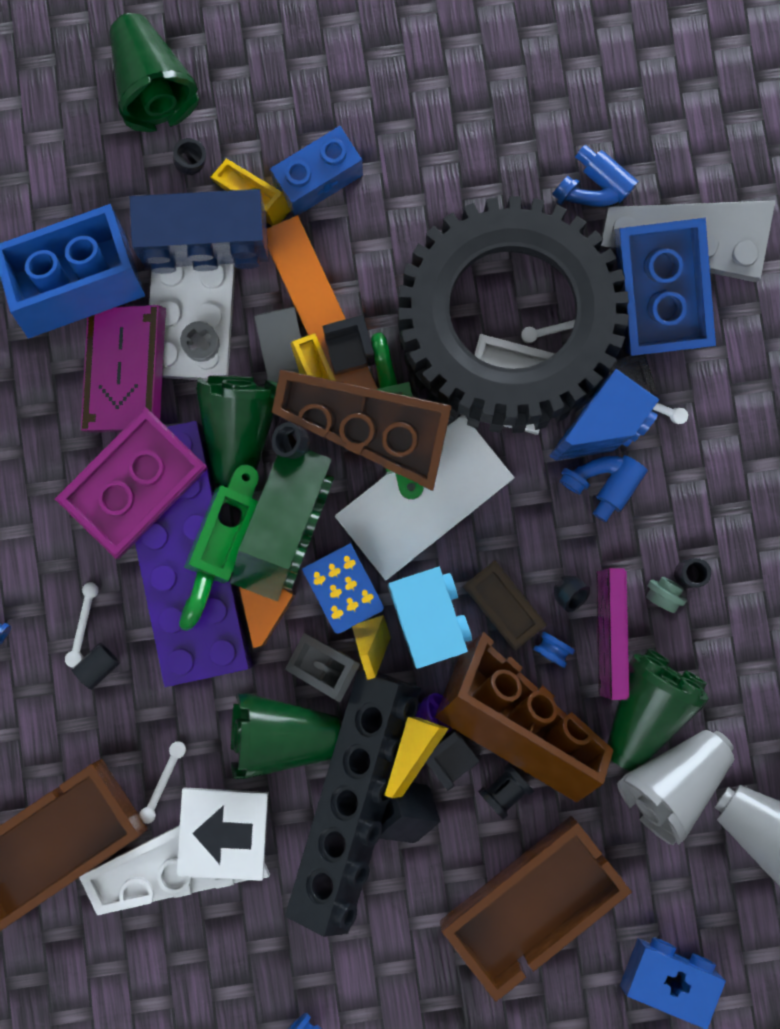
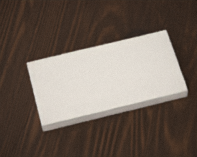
[334,414,515,581]

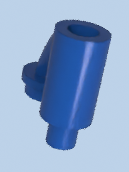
[552,144,639,207]
[559,455,648,522]

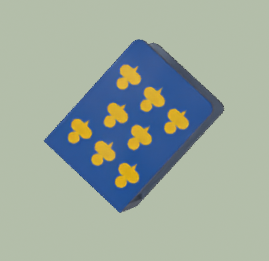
[302,543,384,634]

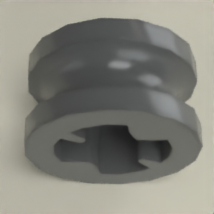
[180,321,220,362]

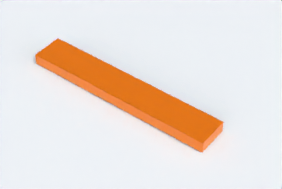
[267,215,378,389]

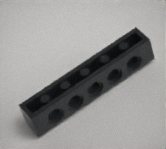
[285,670,421,937]

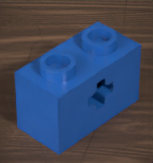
[270,126,363,216]
[620,937,726,1029]

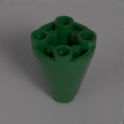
[607,649,709,771]

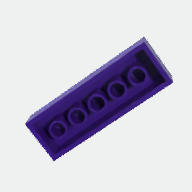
[114,421,253,688]

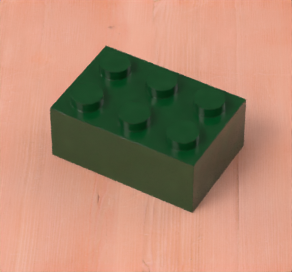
[230,450,334,601]

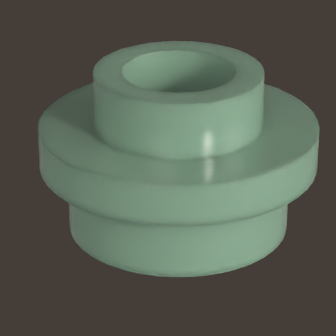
[646,577,687,613]

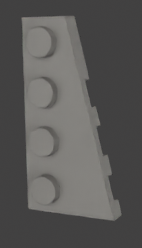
[599,200,775,282]

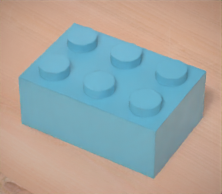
[388,566,472,669]

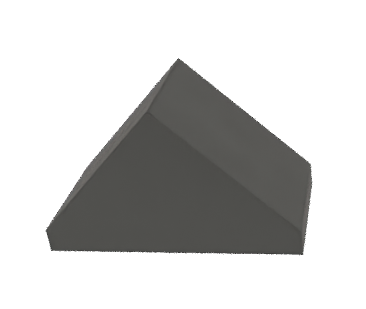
[285,633,361,702]

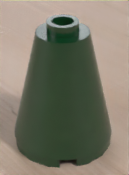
[109,13,199,132]
[196,375,277,487]
[231,693,341,779]

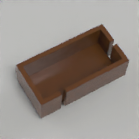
[0,759,148,931]
[440,816,632,1002]

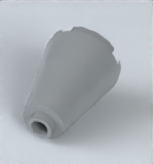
[617,730,735,845]
[714,785,780,887]

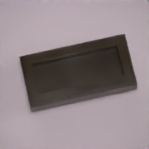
[462,560,547,651]

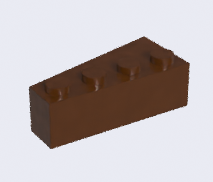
[272,370,452,491]
[434,632,613,803]

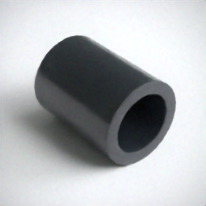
[674,558,711,588]
[72,643,120,690]

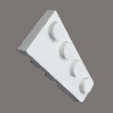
[79,825,270,915]

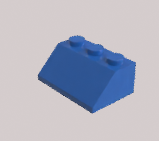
[549,369,660,461]

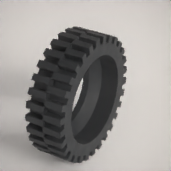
[398,196,629,433]

